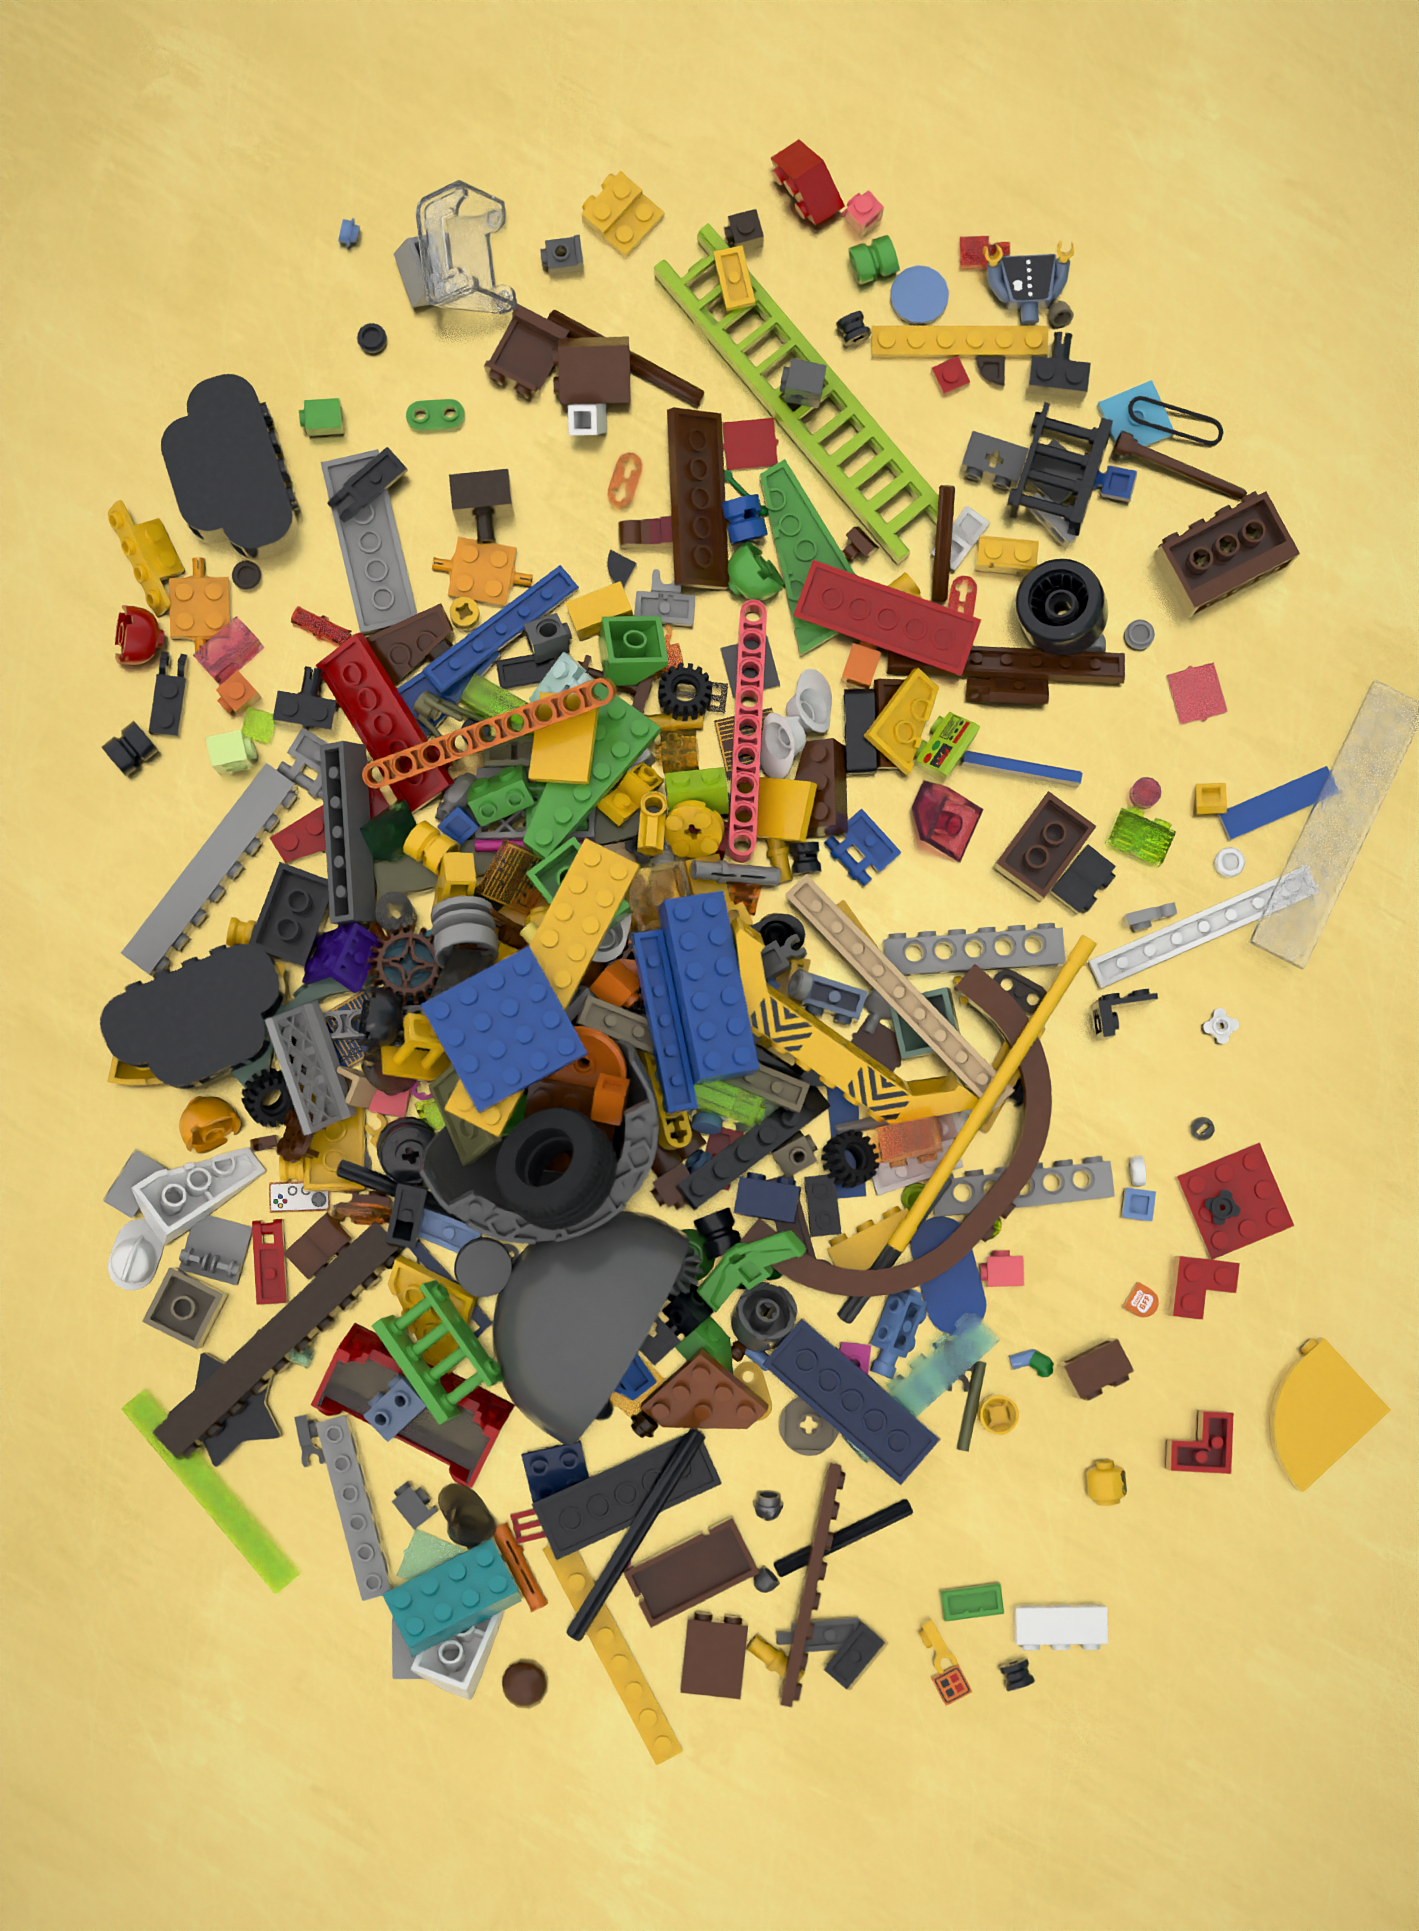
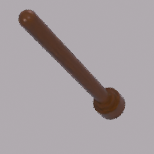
[1113,430,1247,499]

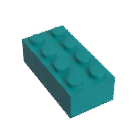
[382,1539,522,1657]

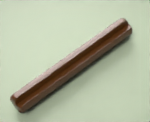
[932,485,955,602]

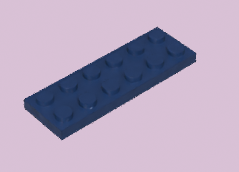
[762,1318,941,1486]

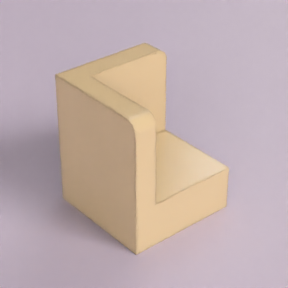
[336,1066,380,1108]

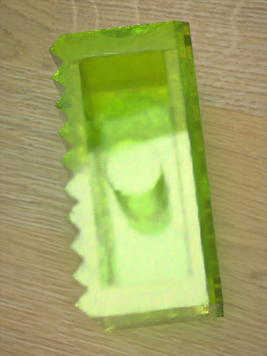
[1105,806,1176,867]

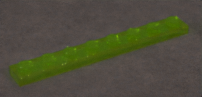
[121,1389,300,1595]

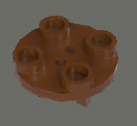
[276,1109,326,1163]

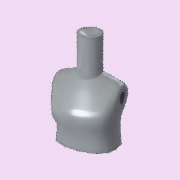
[863,987,892,1035]

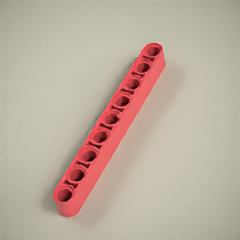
[728,599,767,863]

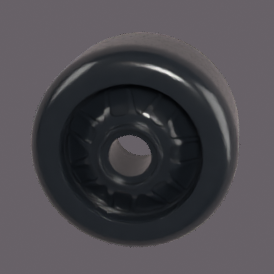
[1015,558,1108,656]

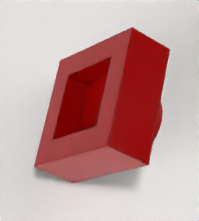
[931,356,970,396]

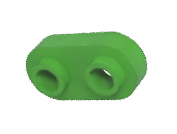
[406,399,465,432]

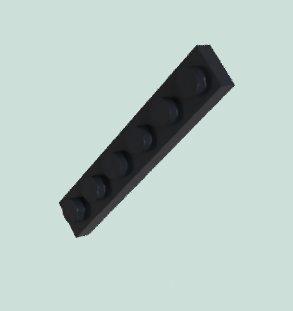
[675,1086,831,1211]

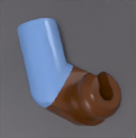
[731,1340,769,1371]

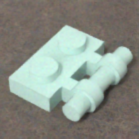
[529,652,593,702]

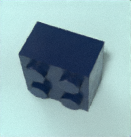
[734,1172,802,1224]

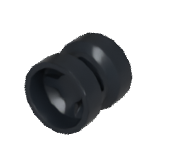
[789,841,822,875]

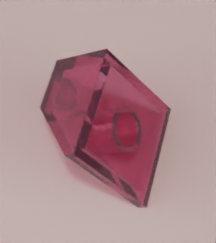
[912,780,984,863]

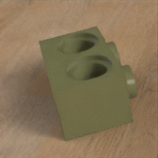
[484,736,534,768]

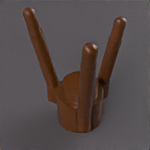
[455,909,527,951]

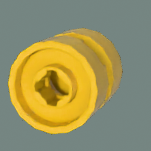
[403,820,460,876]
[977,1394,1019,1435]

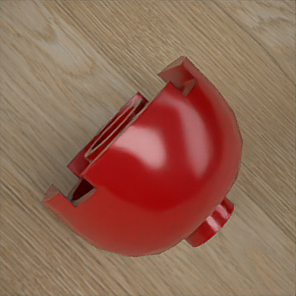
[115,605,164,665]

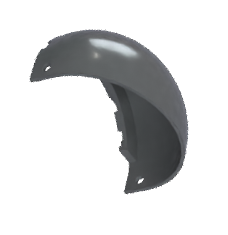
[419,1040,659,1244]
[492,1211,689,1446]

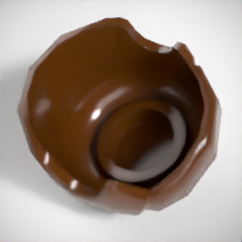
[502,1660,548,1709]

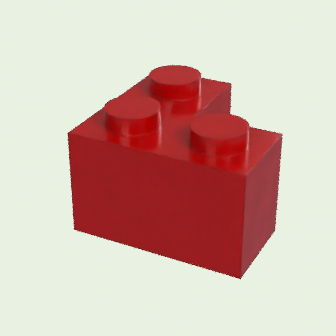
[770,139,845,225]
[1168,1256,1240,1320]
[1166,1410,1234,1474]

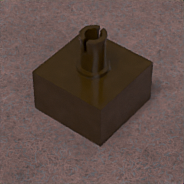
[449,469,514,544]

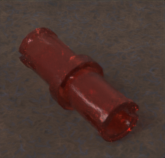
[290,606,352,645]

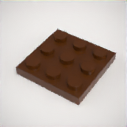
[524,1078,616,1173]

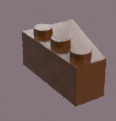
[794,738,848,838]

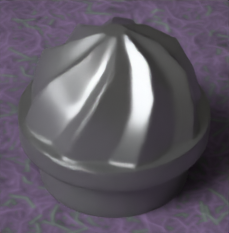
[753,1491,783,1521]

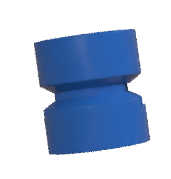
[721,494,768,544]

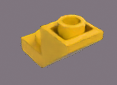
[597,761,665,826]

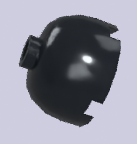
[358,985,408,1047]

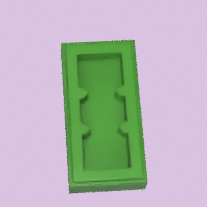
[940,1583,1005,1622]

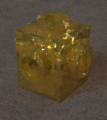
[655,729,699,773]

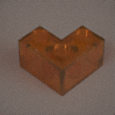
[875,1116,943,1169]

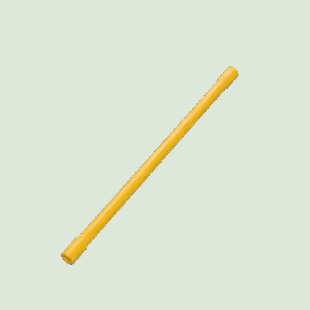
[888,934,1097,1253]

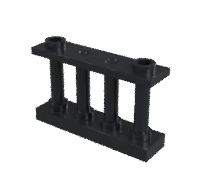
[1007,402,1113,536]

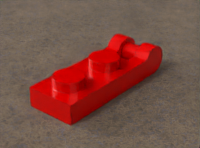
[252,1219,288,1305]

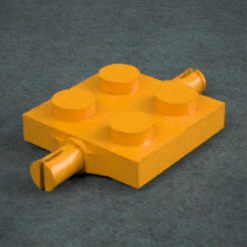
[432,537,533,606]
[169,557,230,659]

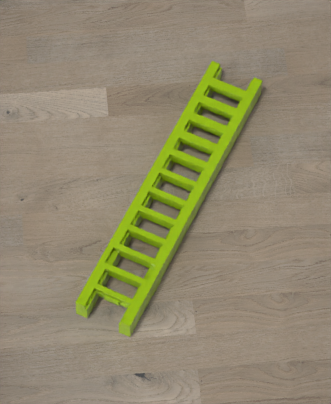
[654,223,954,564]

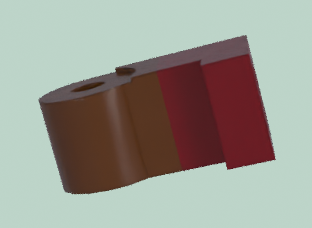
[618,516,673,549]

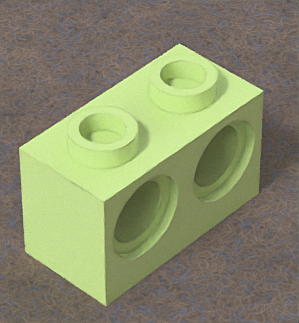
[206,730,257,775]

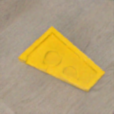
[864,668,939,775]

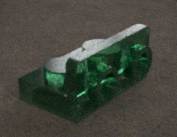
[360,799,417,862]

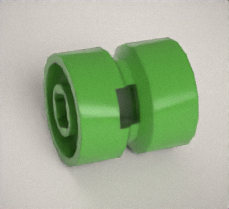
[848,235,900,284]

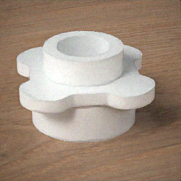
[1203,1008,1239,1044]

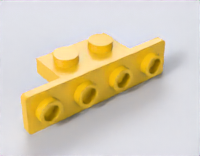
[107,500,184,616]

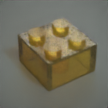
[624,859,691,933]

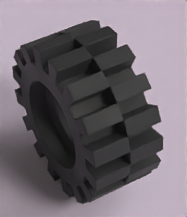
[658,663,712,721]
[241,1068,295,1127]
[821,1130,880,1188]

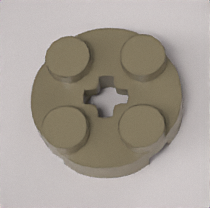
[779,1397,839,1456]

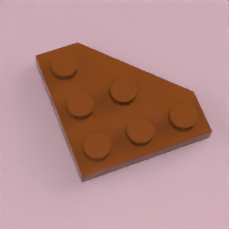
[640,1348,769,1429]

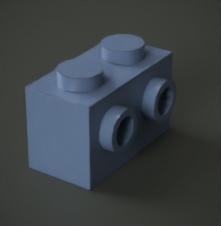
[801,973,868,1025]
[363,1373,427,1443]

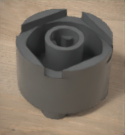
[730,1282,797,1352]

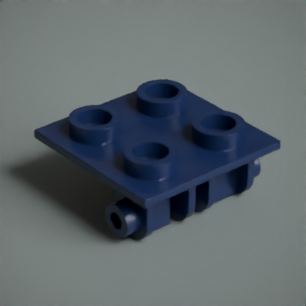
[521,1441,589,1503]

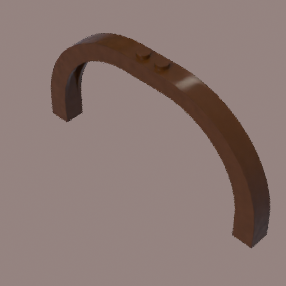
[740,964,1052,1297]

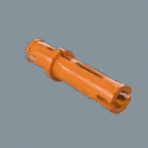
[490,1522,548,1612]

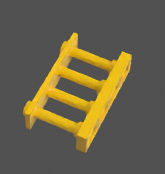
[381,1013,452,1081]

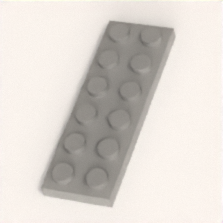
[320,449,417,635]

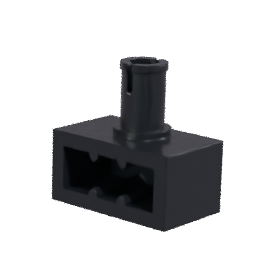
[1026,332,1091,400]
[272,666,340,735]

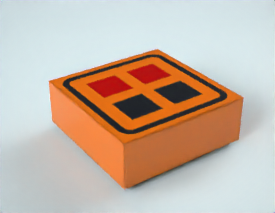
[931,1664,973,1706]

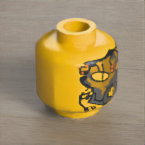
[1086,1459,1127,1506]

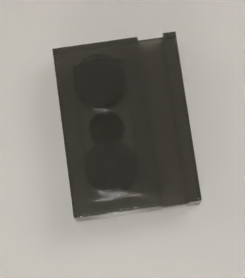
[431,948,495,998]

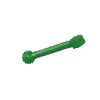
[724,470,768,517]

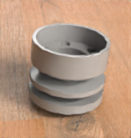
[431,896,498,972]

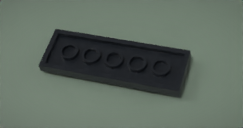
[531,1428,722,1560]

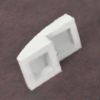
[931,505,991,570]

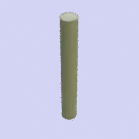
[957,1360,987,1452]

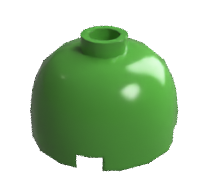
[728,540,784,601]

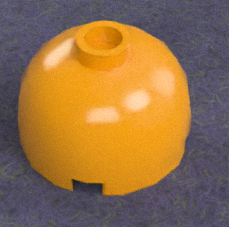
[179,1096,241,1153]

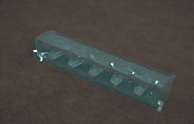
[841,1311,1000,1463]

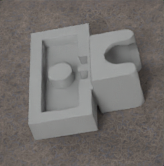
[634,569,695,627]

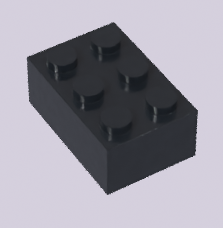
[249,862,330,968]

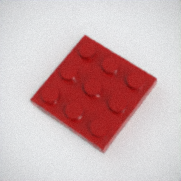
[1176,1143,1295,1260]

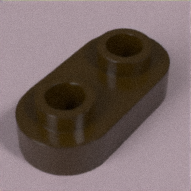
[993,969,1047,1015]

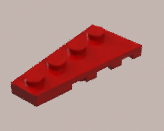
[270,786,403,864]

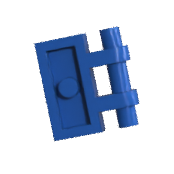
[824,808,902,887]

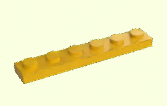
[871,326,1048,358]

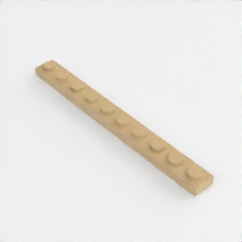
[785,874,1015,1112]

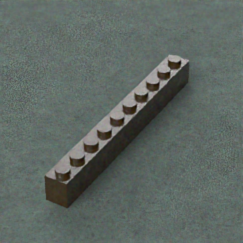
[152,1221,403,1462]

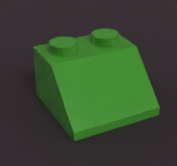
[598,616,668,686]

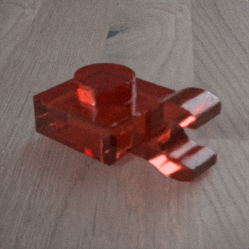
[959,236,1010,268]

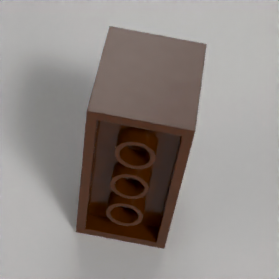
[1154,491,1300,619]

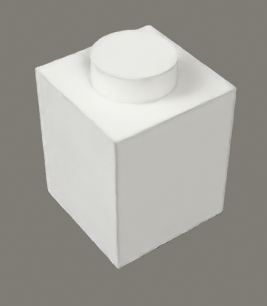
[568,403,607,435]

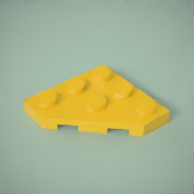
[387,1255,478,1374]

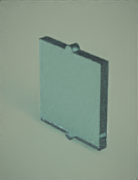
[397,1529,465,1581]

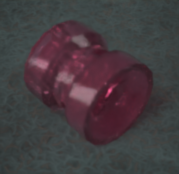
[1128,777,1162,810]

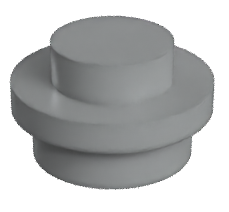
[1125,619,1155,649]

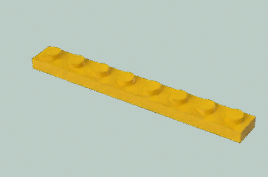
[542,1545,683,1766]

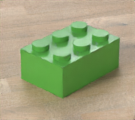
[526,836,632,933]

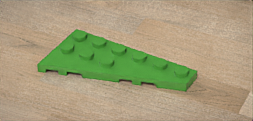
[760,459,856,656]
[523,677,661,860]

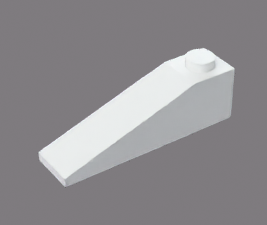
[131,1147,266,1246]
[411,1579,515,1701]

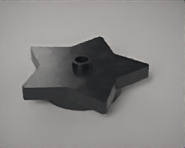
[167,1352,281,1467]

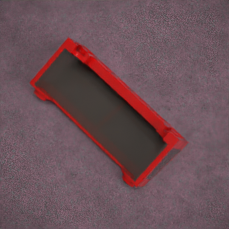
[311,1323,515,1488]

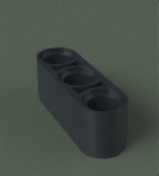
[844,688,877,774]

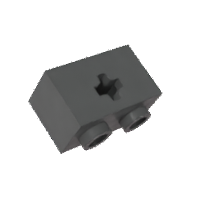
[780,358,827,409]
[960,431,1029,489]

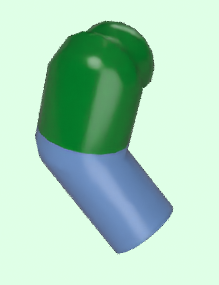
[1009,1349,1053,1378]

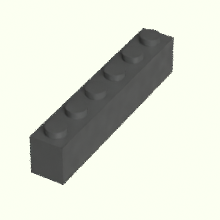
[320,741,377,925]

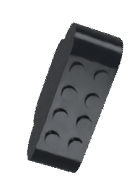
[161,374,300,560]
[100,944,285,1089]

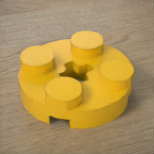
[665,800,724,858]

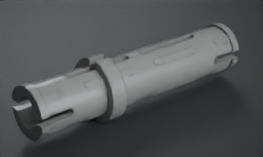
[690,860,781,886]

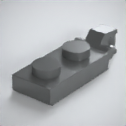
[776,1617,860,1652]

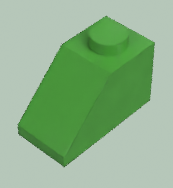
[675,1316,733,1374]

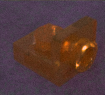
[729,882,763,915]

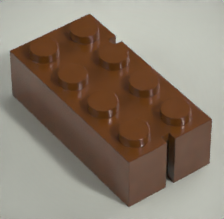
[623,1516,760,1628]

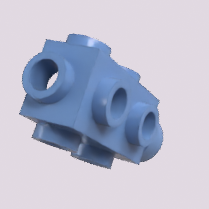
[870,1289,928,1379]

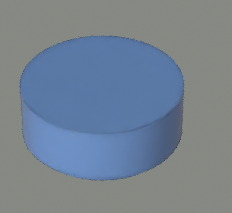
[691,1112,723,1134]

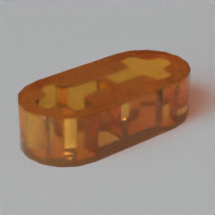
[607,452,643,509]

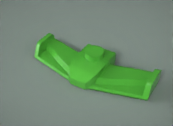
[696,1231,806,1313]

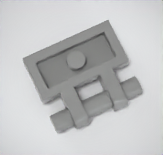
[277,728,329,799]

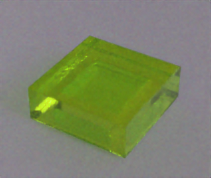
[241,707,275,744]

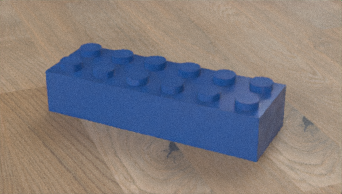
[657,891,759,1085]

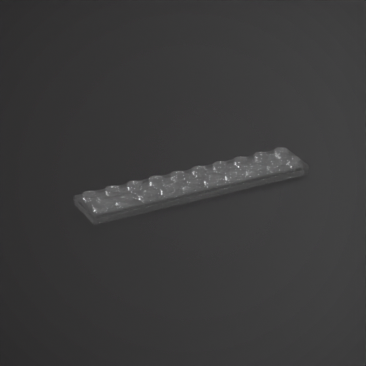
[1249,679,1419,969]

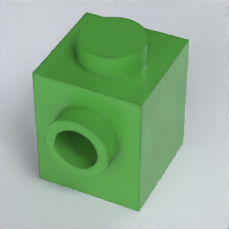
[299,398,344,436]

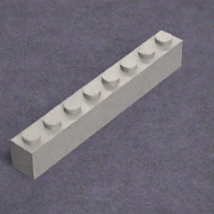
[121,763,298,977]

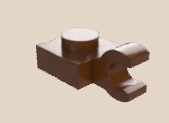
[339,1191,393,1215]

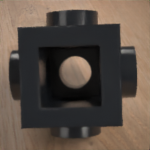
[661,1284,714,1337]

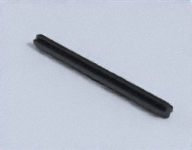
[566,1428,705,1642]

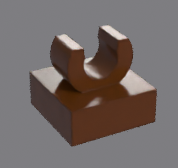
[842,526,879,560]

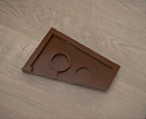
[366,603,454,686]

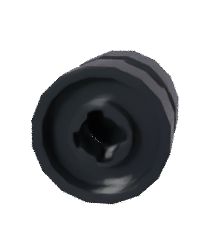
[101,720,159,776]
[693,1207,742,1260]

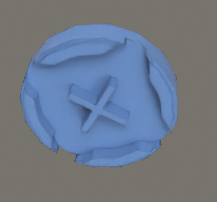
[890,265,949,325]

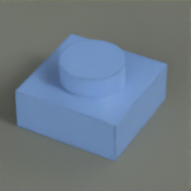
[1121,1187,1156,1222]

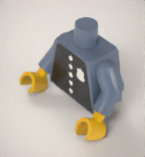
[982,241,1075,325]

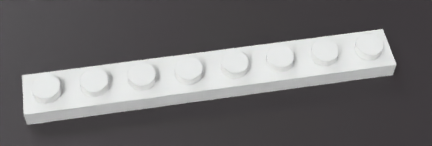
[1088,865,1318,989]

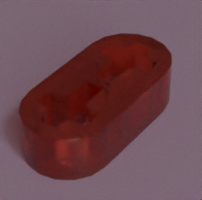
[947,575,977,616]

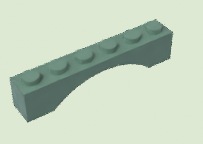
[231,965,379,1089]

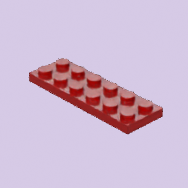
[793,560,982,676]
[315,632,454,816]

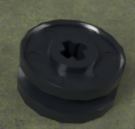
[376,1116,436,1185]

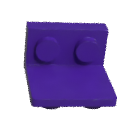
[302,922,381,993]

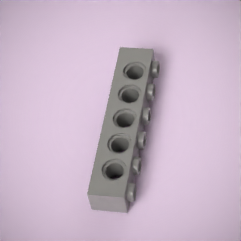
[882,923,1065,976]
[933,1156,1115,1217]
[316,1414,394,1601]

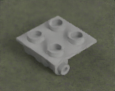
[179,1215,252,1285]

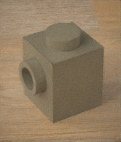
[771,1130,818,1178]

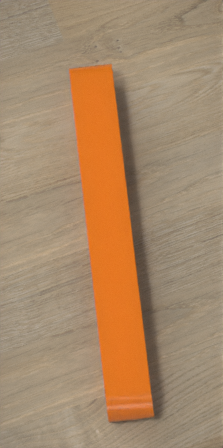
[362,677,617,789]

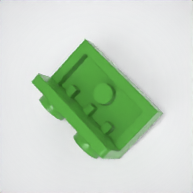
[468,764,534,826]

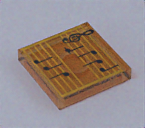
[476,839,542,916]

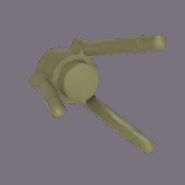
[413,690,486,738]

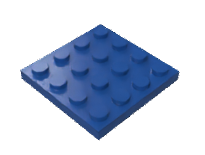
[421,946,588,1114]

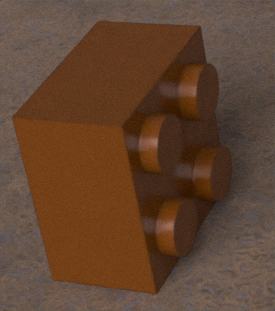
[1058,1338,1134,1401]

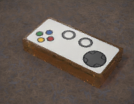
[269,1181,331,1213]

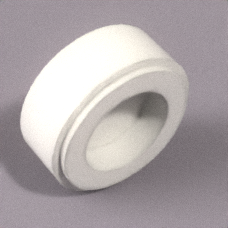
[1214,847,1245,878]
[1130,1156,1146,1186]

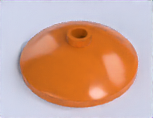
[546,1026,627,1088]

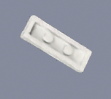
[871,1138,963,1195]

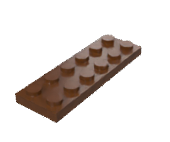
[667,407,730,590]

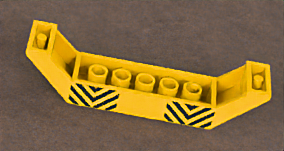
[731,917,980,1125]

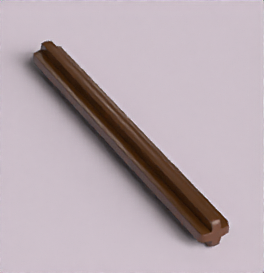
[547,310,705,406]

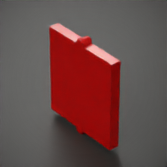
[722,418,779,471]

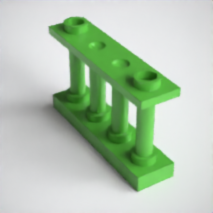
[371,1280,505,1425]

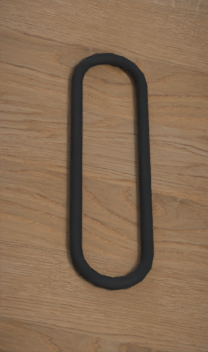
[1128,396,1223,445]

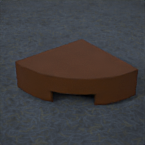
[249,1135,280,1152]

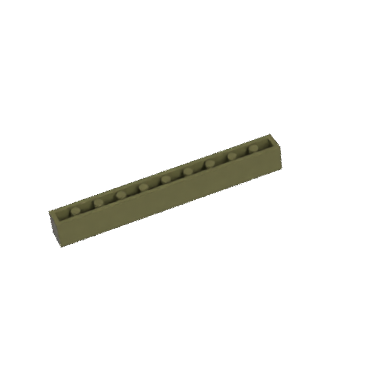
[373,792,668,902]

